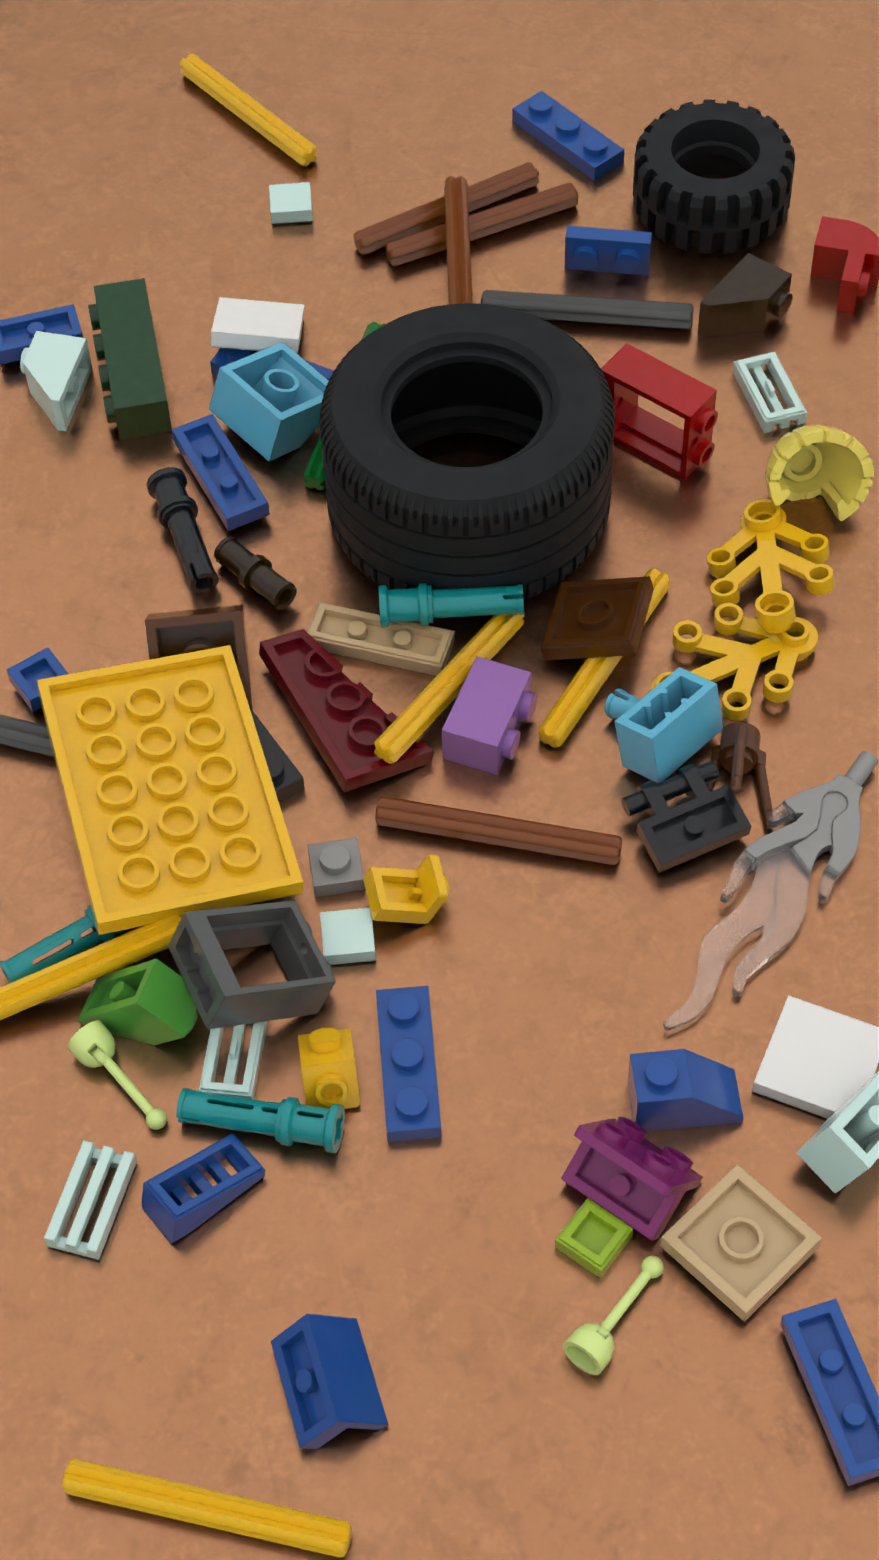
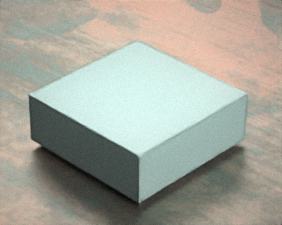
[269,182,313,224]
[320,907,376,965]

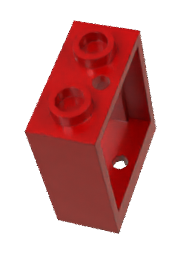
[601,343,718,480]

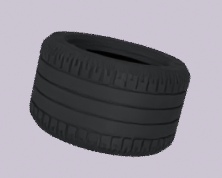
[319,303,615,599]

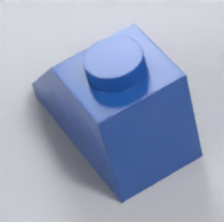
[627,1049,743,1132]

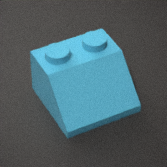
[209,342,329,461]

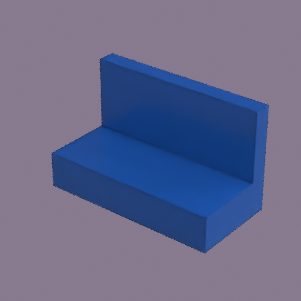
[271,1314,388,1449]

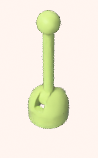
[68,1020,167,1130]
[563,1256,664,1375]

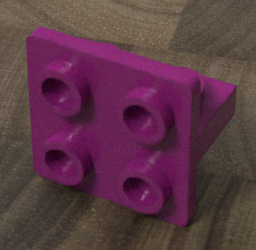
[561,1116,703,1241]

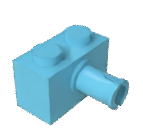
[605,667,723,783]

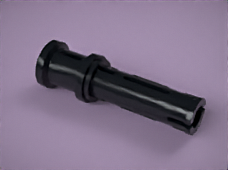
[146,467,219,593]

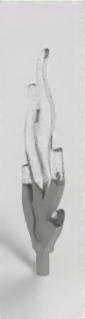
[663,751,878,1030]

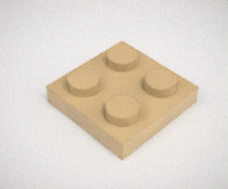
[660,1164,822,1322]

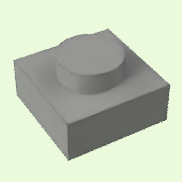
[307,838,365,898]

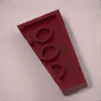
[259,629,433,792]

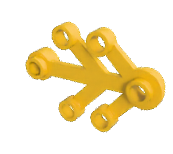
[707,499,835,634]
[650,603,818,721]

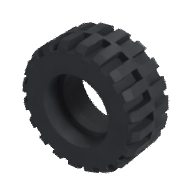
[633,100,795,255]

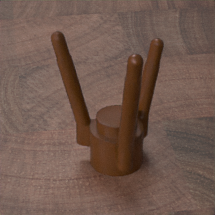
[706,722,774,831]

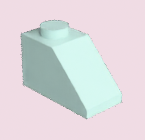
[20,331,92,432]
[796,1071,879,1193]

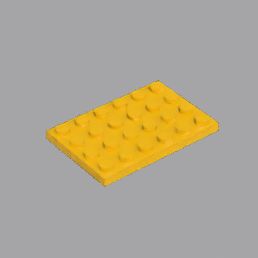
[37,645,303,935]

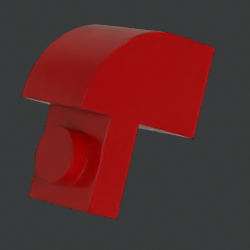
[810,216,879,314]

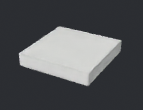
[210,297,305,353]
[752,995,879,1119]

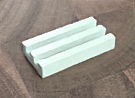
[733,352,807,433]
[199,1021,268,1099]
[44,1140,137,1260]

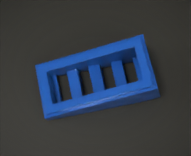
[141,1133,266,1243]

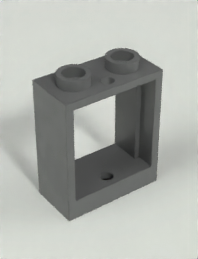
[168,900,336,1030]

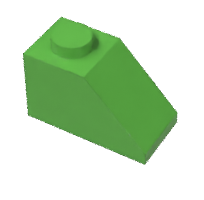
[77,958,198,1046]

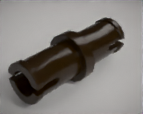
[214,537,297,610]

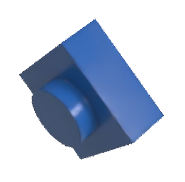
[6,648,68,712]

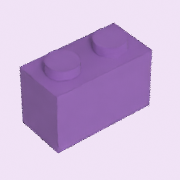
[442,656,537,775]

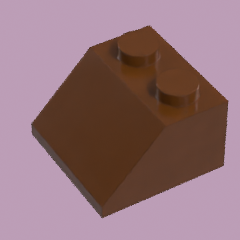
[145,605,252,706]

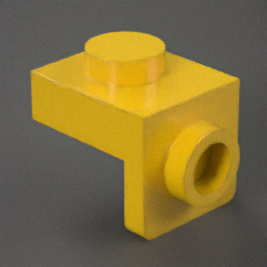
[363,854,449,924]
[298,1027,360,1109]

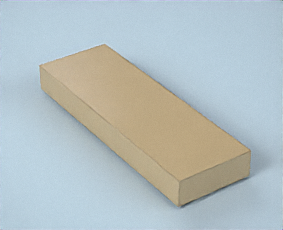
[307,602,455,676]

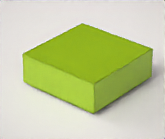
[555,1198,634,1279]

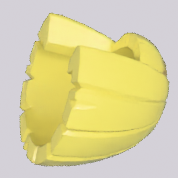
[765,425,874,521]

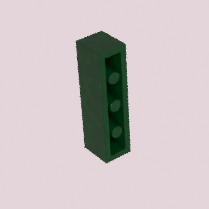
[88,278,172,440]

